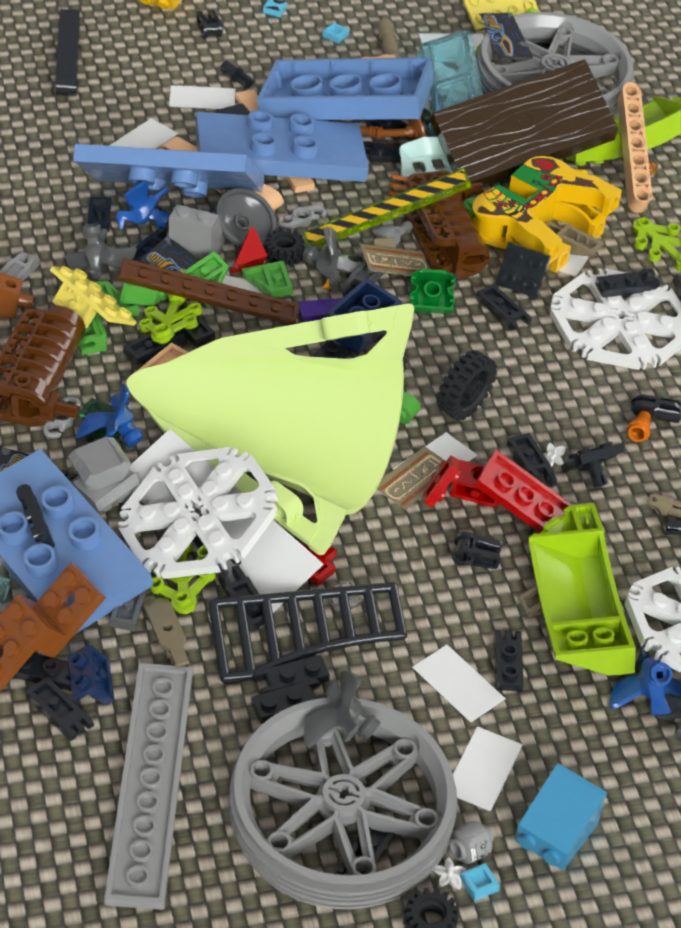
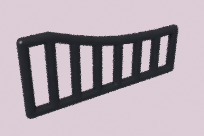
[208,582,407,683]

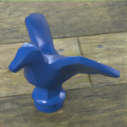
[116,180,171,230]
[76,384,144,448]
[610,645,681,715]

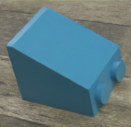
[515,763,607,871]

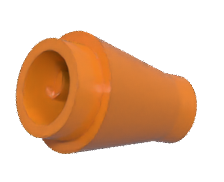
[627,411,651,442]

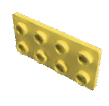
[463,0,539,31]
[50,266,137,328]

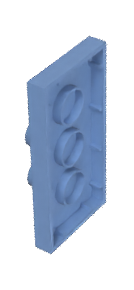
[195,110,369,182]
[73,144,264,198]
[0,448,153,633]

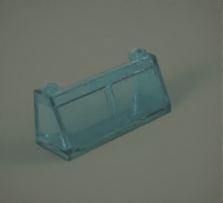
[416,30,483,137]

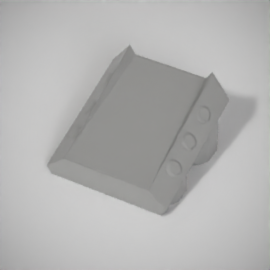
[68,437,131,490]
[70,470,140,513]

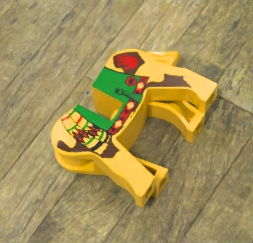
[472,156,622,273]

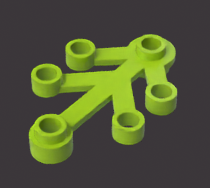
[633,218,681,272]
[139,294,203,344]
[150,542,216,615]

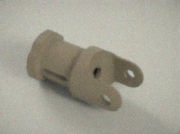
[648,494,681,519]

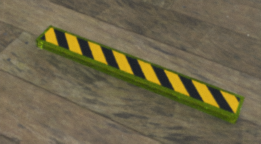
[302,168,472,248]

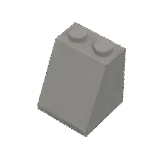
[169,204,225,260]

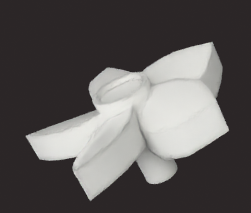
[543,442,566,467]
[433,857,467,889]

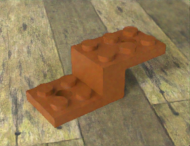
[0,562,106,692]

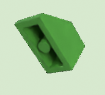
[119,283,168,306]

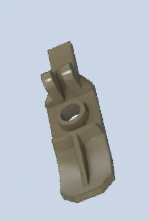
[143,598,189,667]

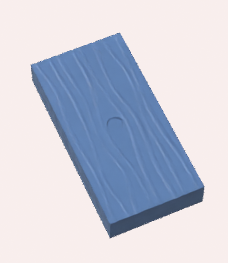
[257,57,434,120]

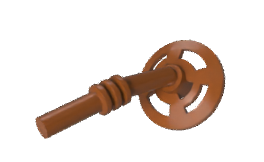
[360,119,426,140]

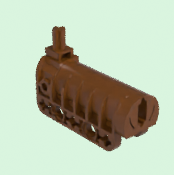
[403,171,490,278]
[0,305,86,427]

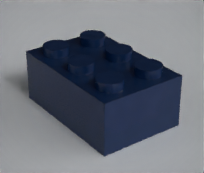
[325,278,403,355]

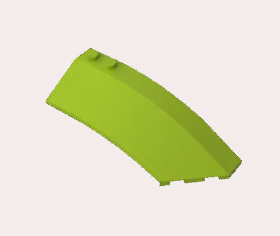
[566,96,681,165]
[529,503,636,676]

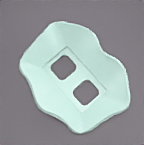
[399,137,453,177]

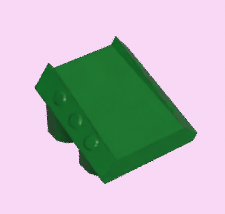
[409,269,455,314]

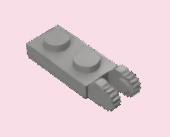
[0,251,40,281]

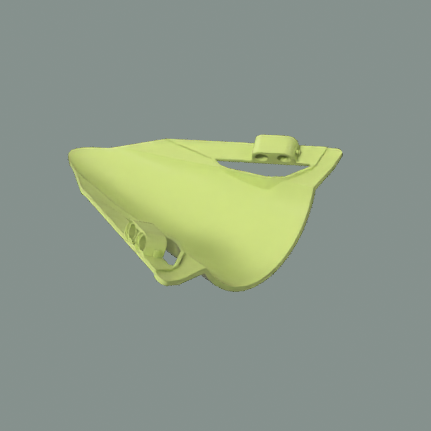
[127,304,415,555]

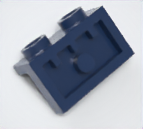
[68,644,115,705]

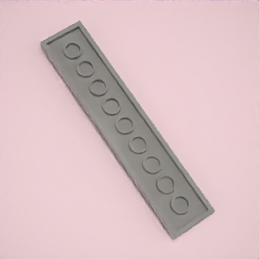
[104,663,193,910]

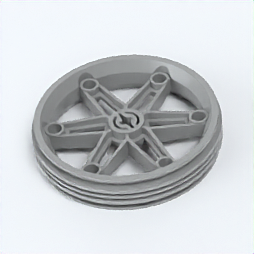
[475,12,634,118]
[229,698,457,909]

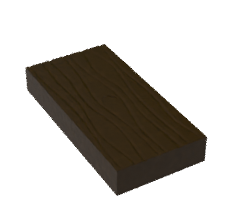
[431,59,619,187]

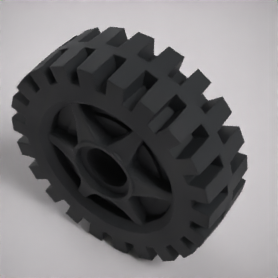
[436,350,497,421]

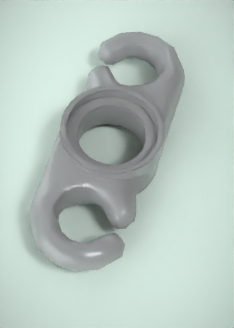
[277,205,327,230]
[43,396,81,439]

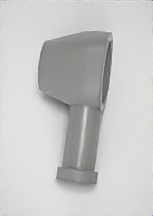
[377,221,413,247]

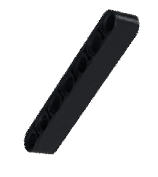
[55,9,80,95]

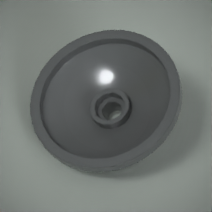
[215,188,276,247]

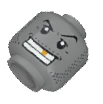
[449,821,494,864]

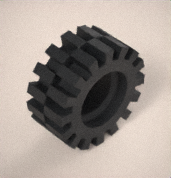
[265,228,305,267]
[403,888,459,928]

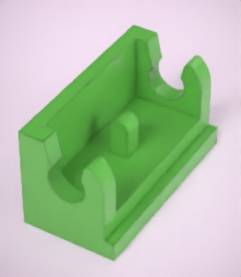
[78,313,107,355]

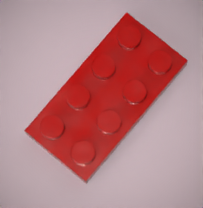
[474,450,572,533]

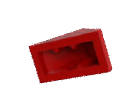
[230,227,267,274]

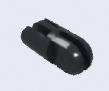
[630,394,681,423]

